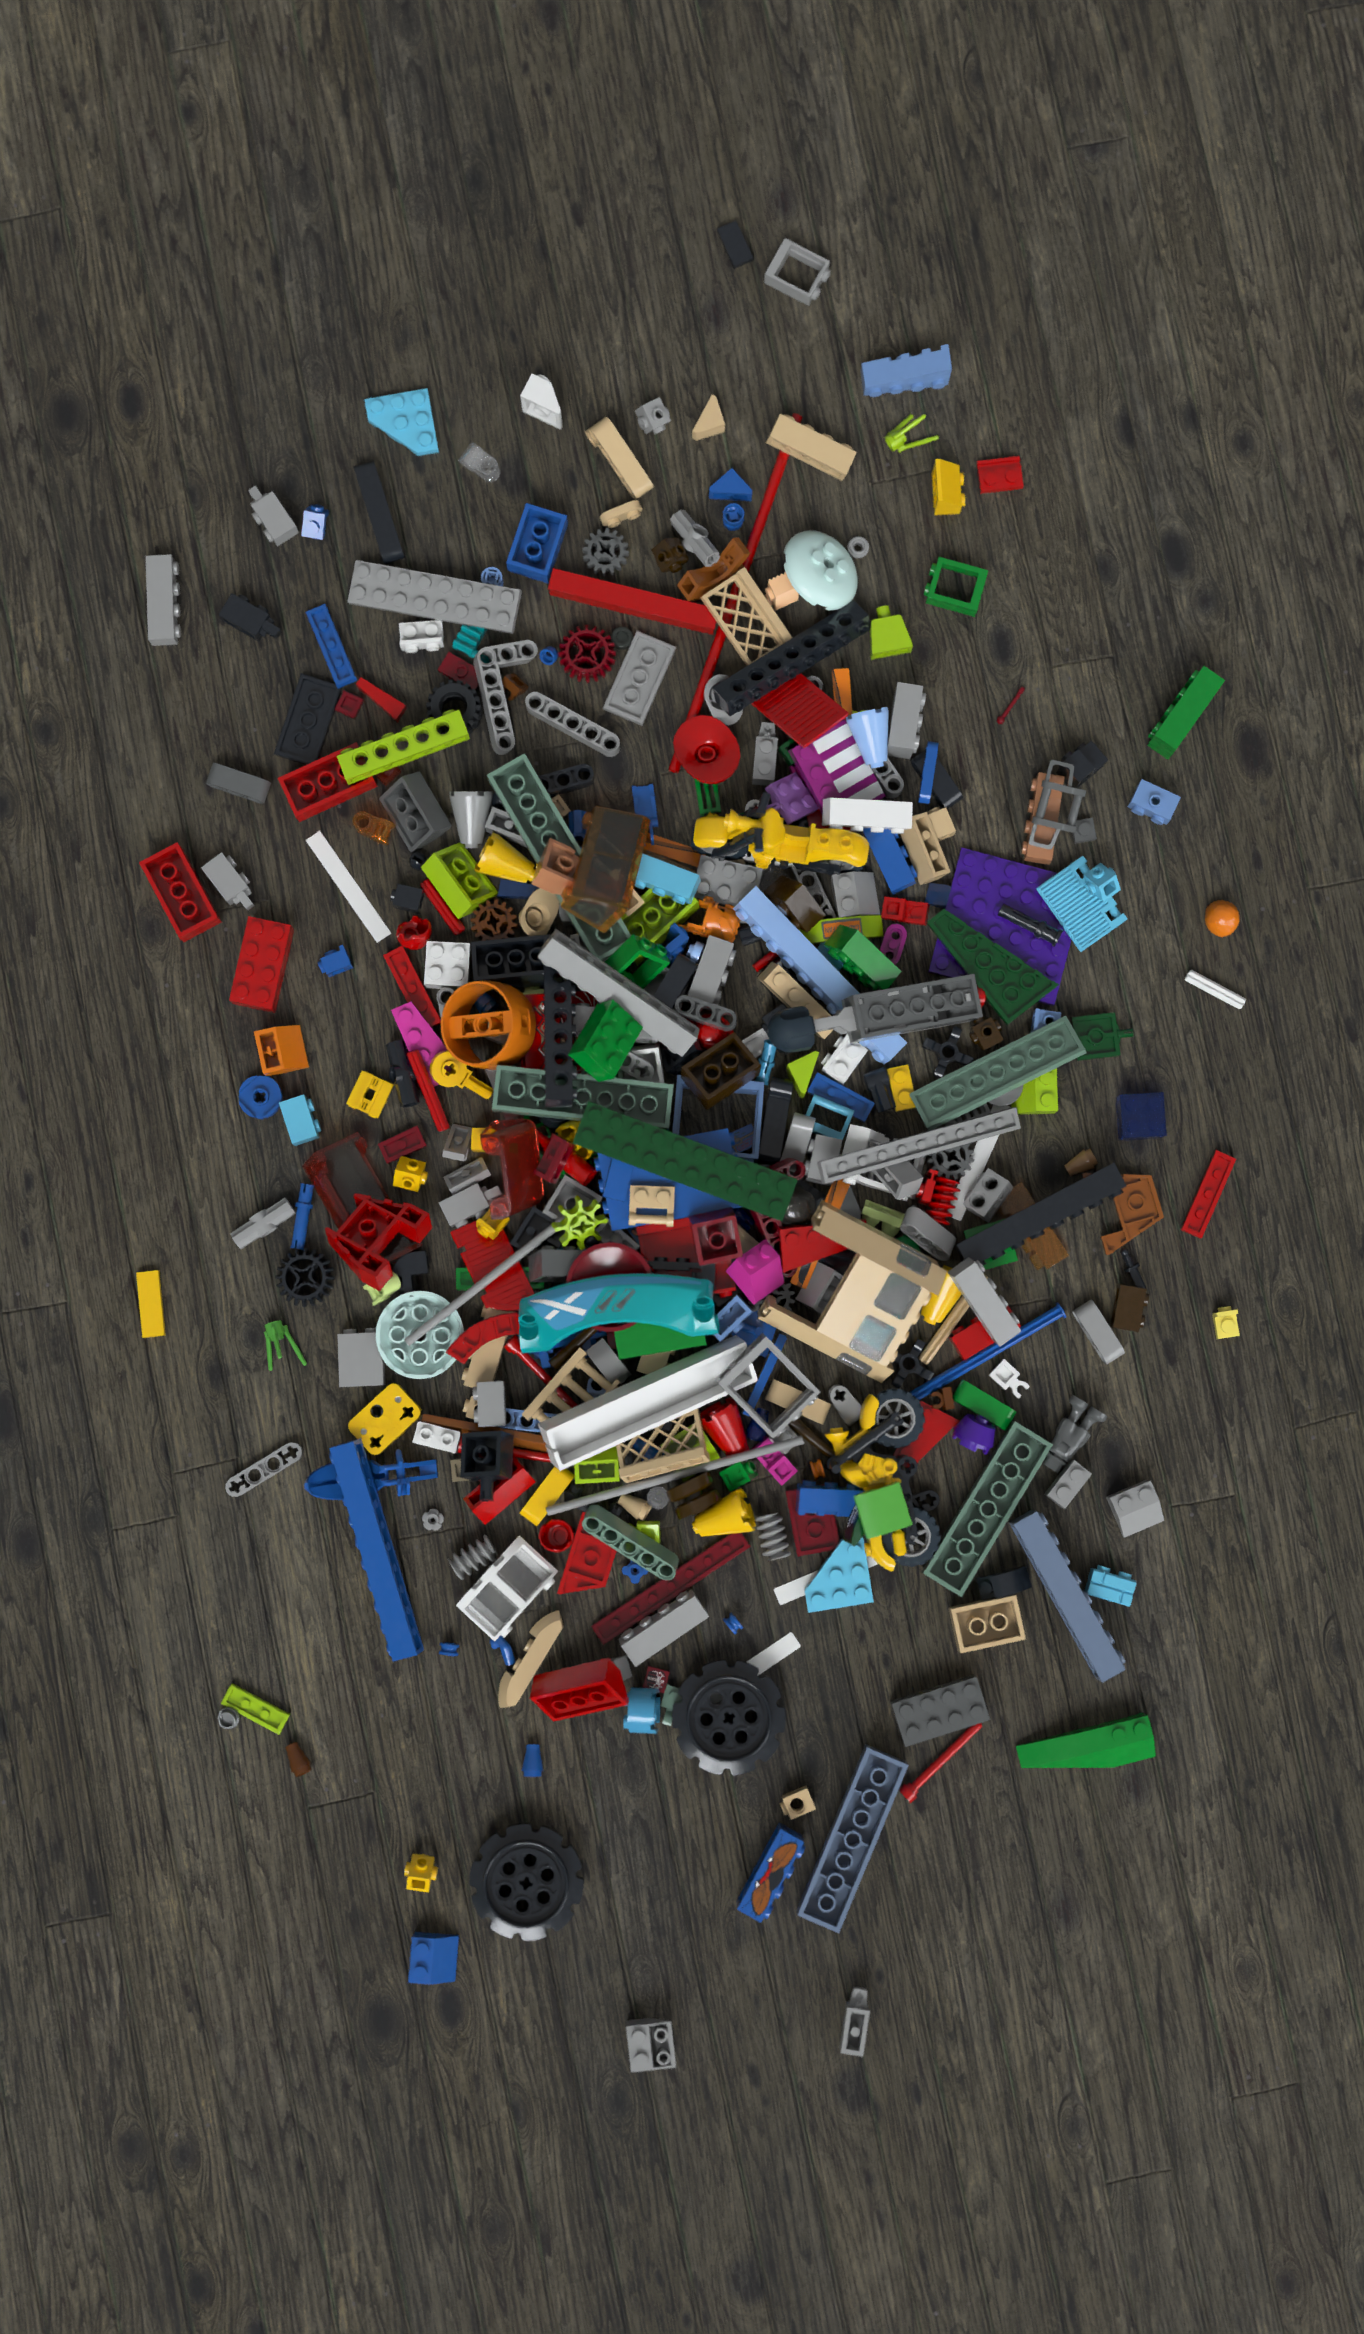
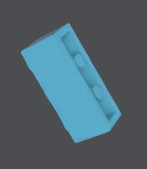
[629,852,701,905]

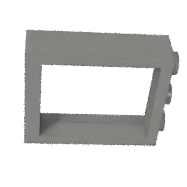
[715,1333,820,1438]

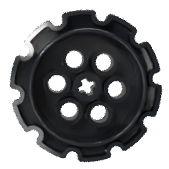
[672,1659,786,1775]
[469,1823,584,1941]

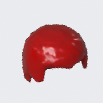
[396,915,432,950]

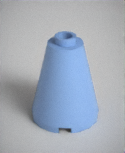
[846,707,889,769]

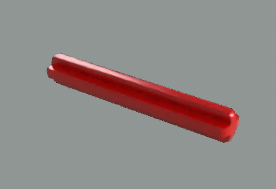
[407,1049,449,1132]

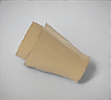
[617,1494,652,1521]

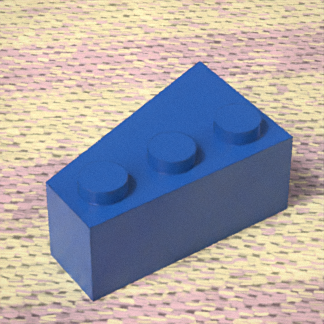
[795,1480,865,1517]

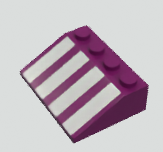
[788,720,885,827]

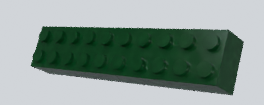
[573,1101,798,1221]

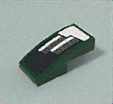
[843,1504,865,1547]

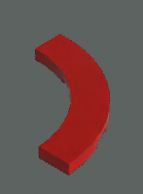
[445,1312,519,1364]

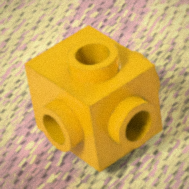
[393,1156,428,1192]
[404,1854,438,1893]

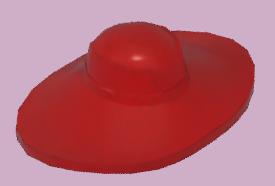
[673,715,740,784]

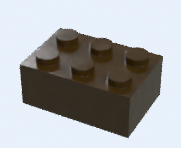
[681,1032,761,1110]

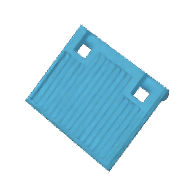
[1036,856,1127,952]

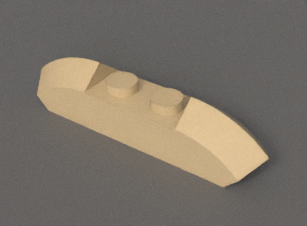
[498,1610,563,1708]

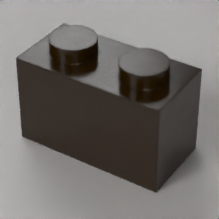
[1110,1283,1149,1332]

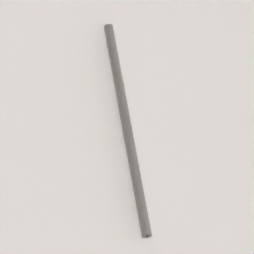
[404,1208,572,1346]

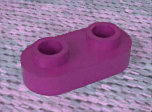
[880,924,907,965]

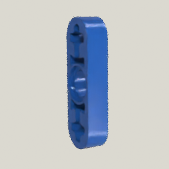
[918,741,939,804]

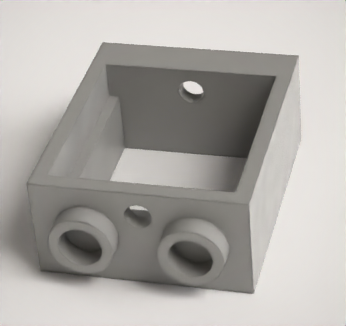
[764,238,831,306]

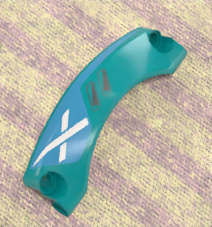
[518,1274,719,1354]

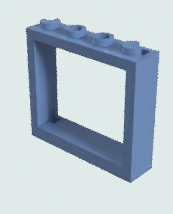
[672,1075,764,1163]

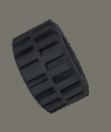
[426,680,482,735]

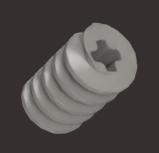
[754,1513,791,1561]
[448,1535,498,1580]

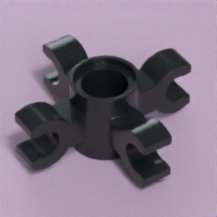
[922,1026,974,1078]
[891,1339,934,1389]

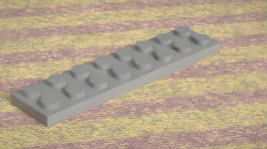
[348,560,522,634]

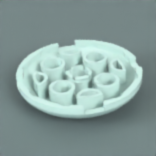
[784,530,858,610]
[375,1291,464,1379]

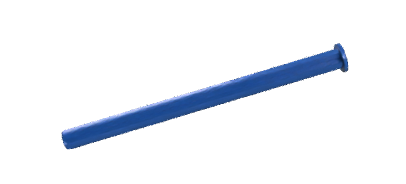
[910,1302,1066,1400]

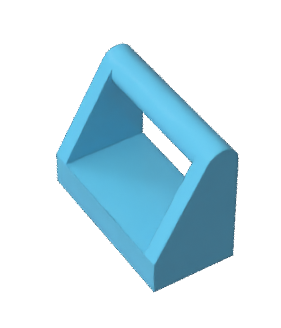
[806,1094,854,1140]

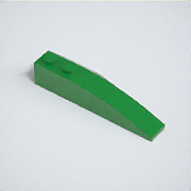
[1015,1713,1156,1768]

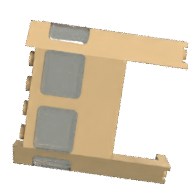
[757,1200,947,1383]

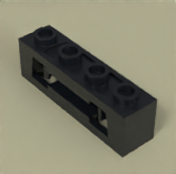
[643,1256,716,1291]

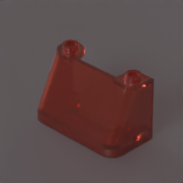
[480,1119,545,1220]

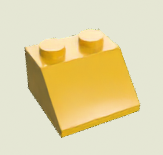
[932,459,965,515]

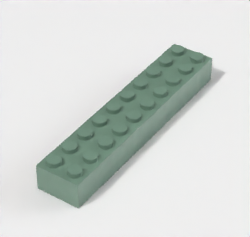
[487,753,631,962]

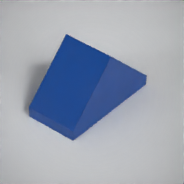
[709,468,752,501]

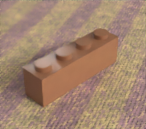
[1021,772,1064,865]

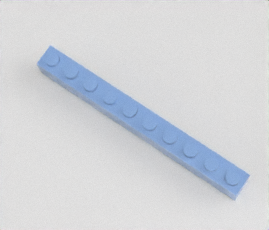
[733,886,907,1064]

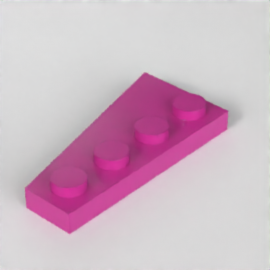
[391,1001,452,1087]

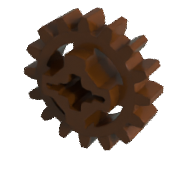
[470,899,518,941]

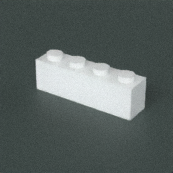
[822,798,913,834]

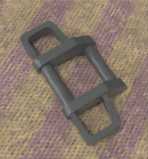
[1028,760,1087,850]

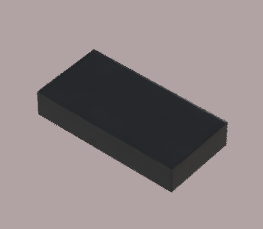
[717,221,753,269]

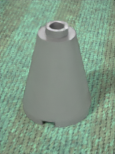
[449,791,493,848]

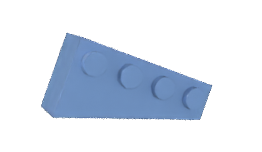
[860,344,952,397]

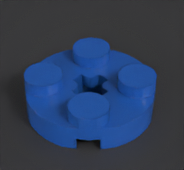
[239,1076,283,1120]

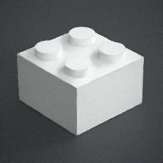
[424,941,472,990]

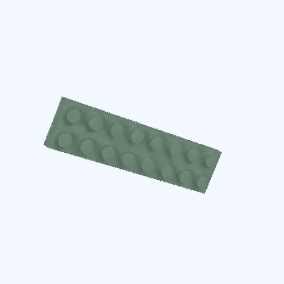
[909,1016,1086,1131]

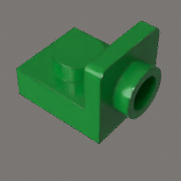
[719,1459,758,1492]

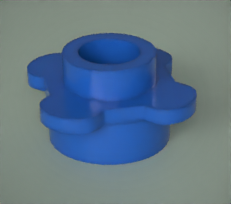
[622,1560,648,1584]

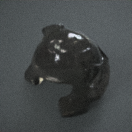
[780,1184,816,1227]

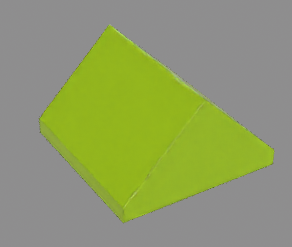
[786,1051,819,1098]

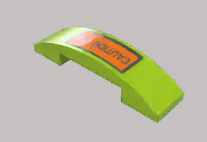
[799,915,884,944]

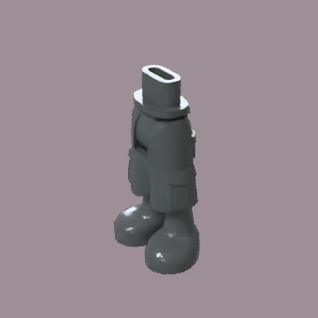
[1043,1394,1107,1473]

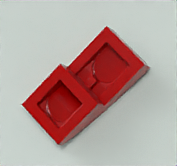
[881,897,930,926]

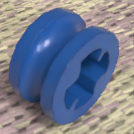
[723,1613,743,1634]
[439,1642,460,1656]

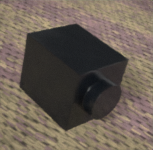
[390,884,425,914]

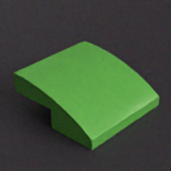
[853,1482,912,1539]

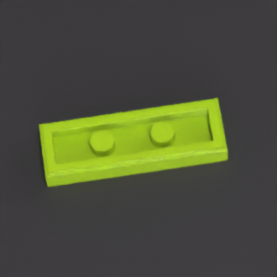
[221,1683,291,1735]

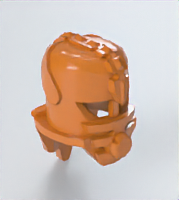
[678,896,740,943]

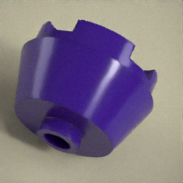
[951,1414,995,1454]

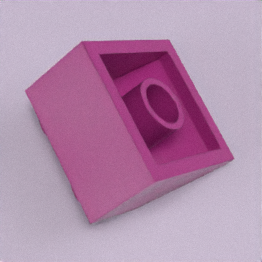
[726,1239,784,1305]

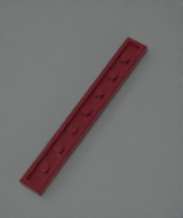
[591,1533,751,1645]

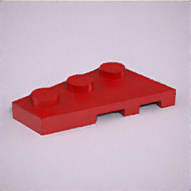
[893,1400,960,1467]

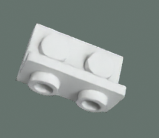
[399,620,444,653]
[821,1034,868,1086]
[412,1421,461,1454]

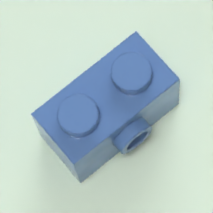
[1127,779,1181,825]
[713,1295,754,1342]

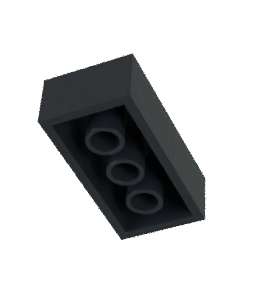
[471,934,563,991]

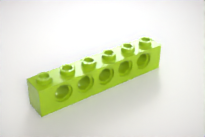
[337,709,470,785]

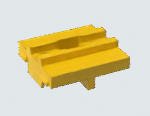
[346,1071,394,1119]

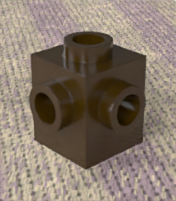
[651,537,689,573]
[969,1015,1003,1050]

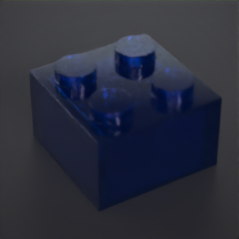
[1116,1092,1167,1141]

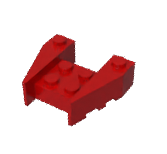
[325,1193,432,1291]

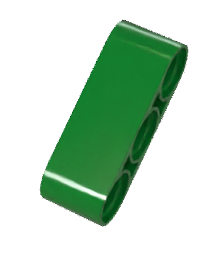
[952,1379,1017,1431]

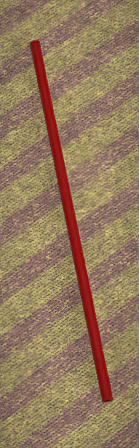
[668,414,802,773]

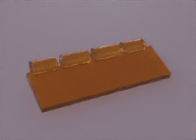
[998,1182,1069,1270]

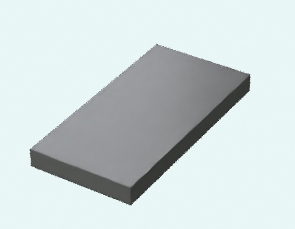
[603,631,676,726]

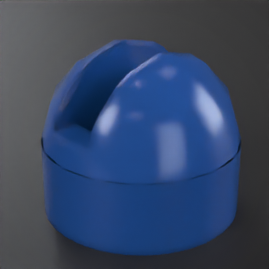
[540,646,558,665]

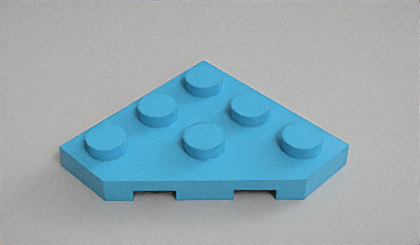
[365,388,439,456]
[804,1536,874,1613]

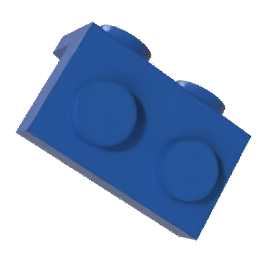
[665,923,689,967]

